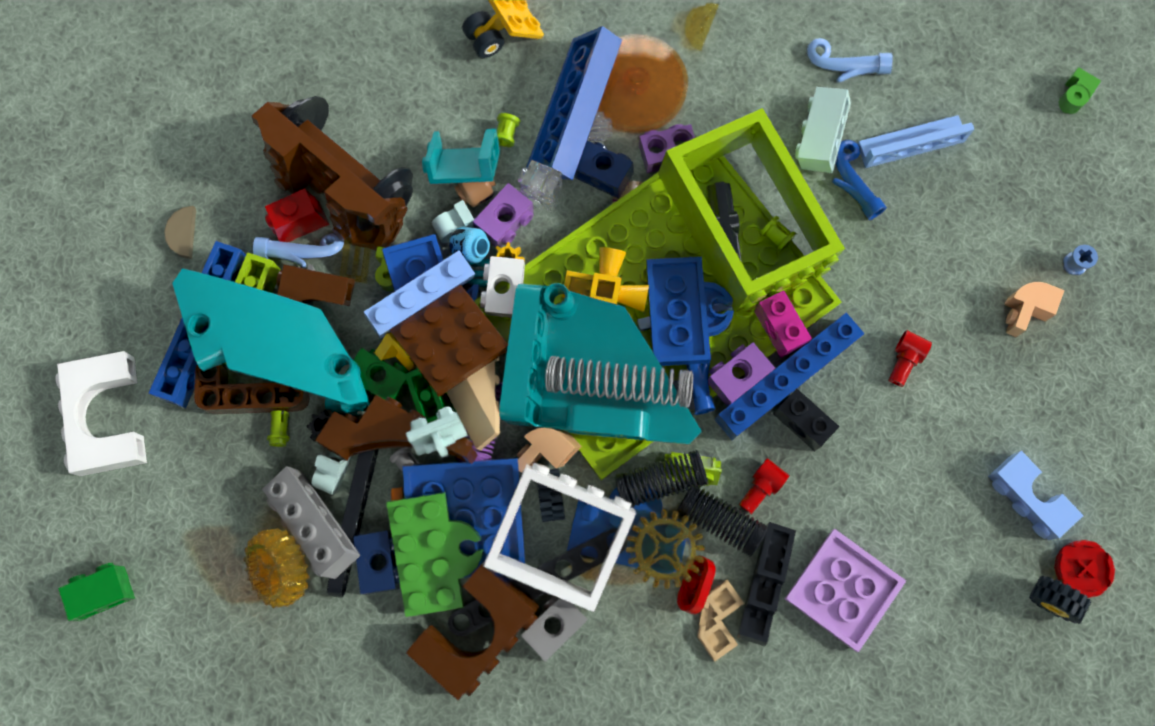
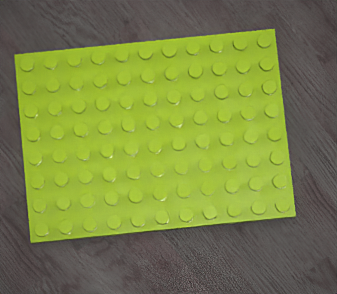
[474,156,842,481]

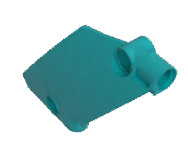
[172,268,370,413]

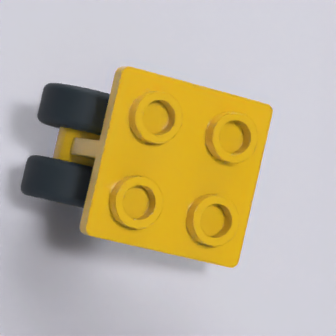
[462,0,544,58]

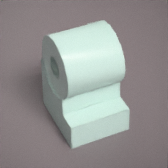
[431,200,474,243]
[311,449,351,495]

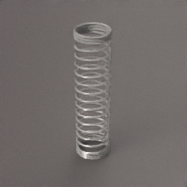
[545,356,693,408]

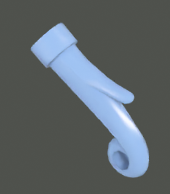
[807,38,892,82]
[253,233,344,267]

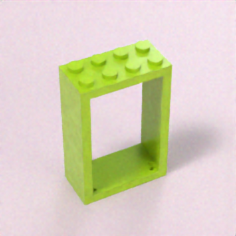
[658,108,845,312]

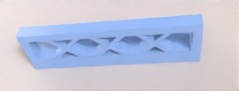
[858,115,975,168]

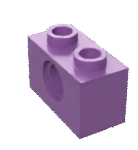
[473,183,534,248]
[708,343,775,407]

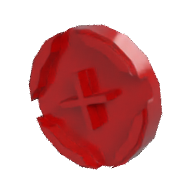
[1054,540,1115,598]

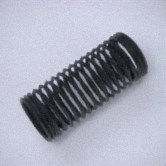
[615,450,708,508]
[676,485,768,557]

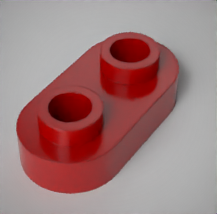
[677,556,716,614]

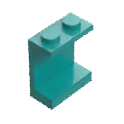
[422,129,500,184]

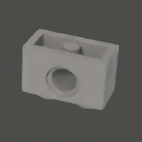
[521,596,588,661]

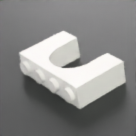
[56,351,147,476]

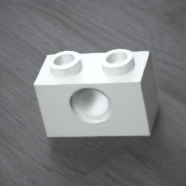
[480,256,525,318]

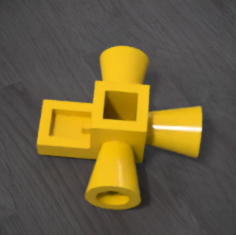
[562,247,649,312]

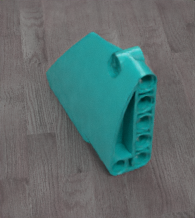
[499,283,702,445]

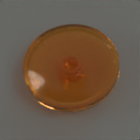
[596,34,688,133]

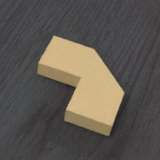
[697,579,744,662]

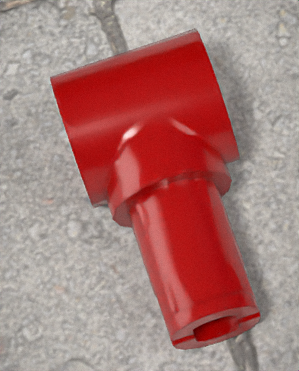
[888,330,932,387]
[738,458,790,515]

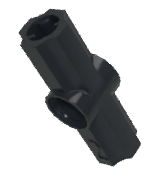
[706,182,741,261]

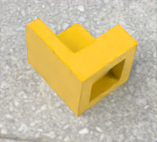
[374,332,415,371]

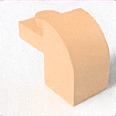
[1004,282,1064,337]
[517,427,582,473]

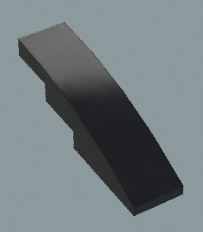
[737,522,796,647]

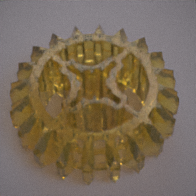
[626,509,705,589]
[243,528,309,608]

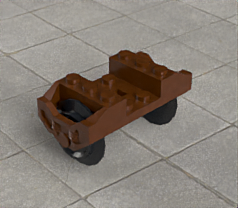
[251,96,413,251]

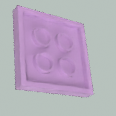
[784,529,906,652]

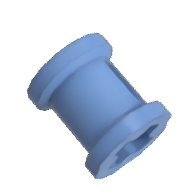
[1063,245,1098,275]

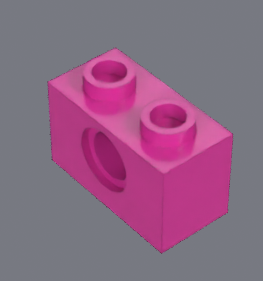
[754,290,812,358]

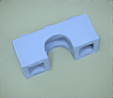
[988,451,1083,540]

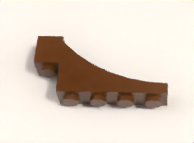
[315,395,478,464]

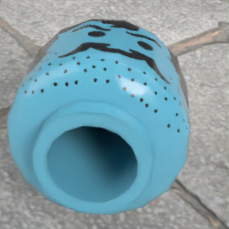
[449,226,490,263]

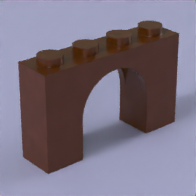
[277,264,355,306]
[406,562,539,701]

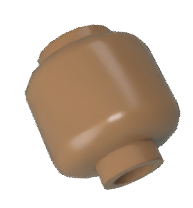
[454,180,496,207]

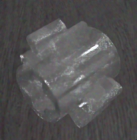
[587,112,613,145]

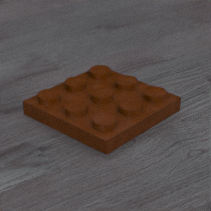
[390,284,508,397]

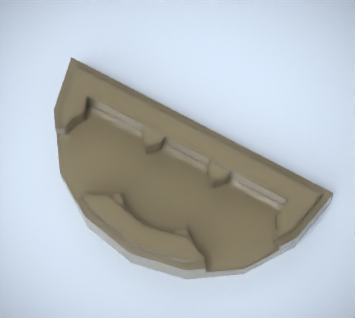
[164,206,196,259]

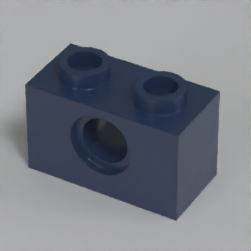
[574,140,634,199]
[353,531,400,595]

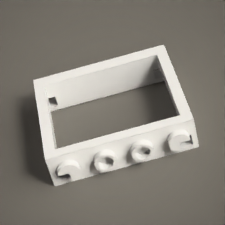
[484,463,636,612]

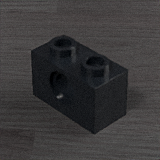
[773,389,840,452]

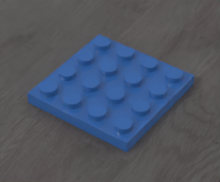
[403,457,525,578]

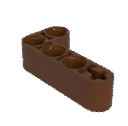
[194,364,310,415]

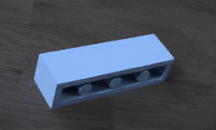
[364,251,475,339]

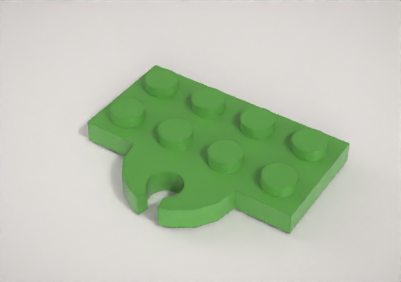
[386,492,483,617]

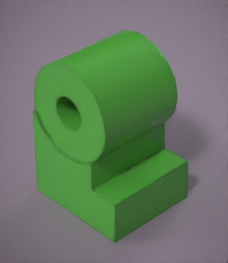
[1059,67,1101,114]

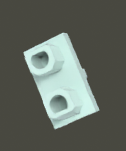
[406,407,467,457]

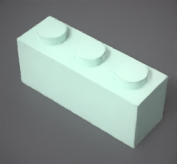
[795,87,851,173]

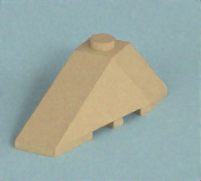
[447,357,500,451]

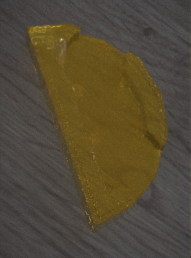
[684,3,719,51]

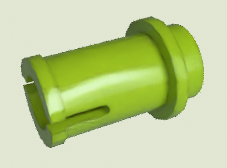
[267,410,290,447]

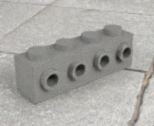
[262,466,361,579]

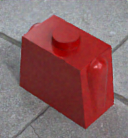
[265,189,329,242]

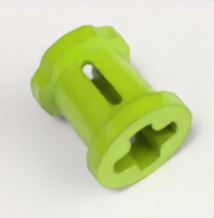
[497,113,520,148]
[760,215,797,252]

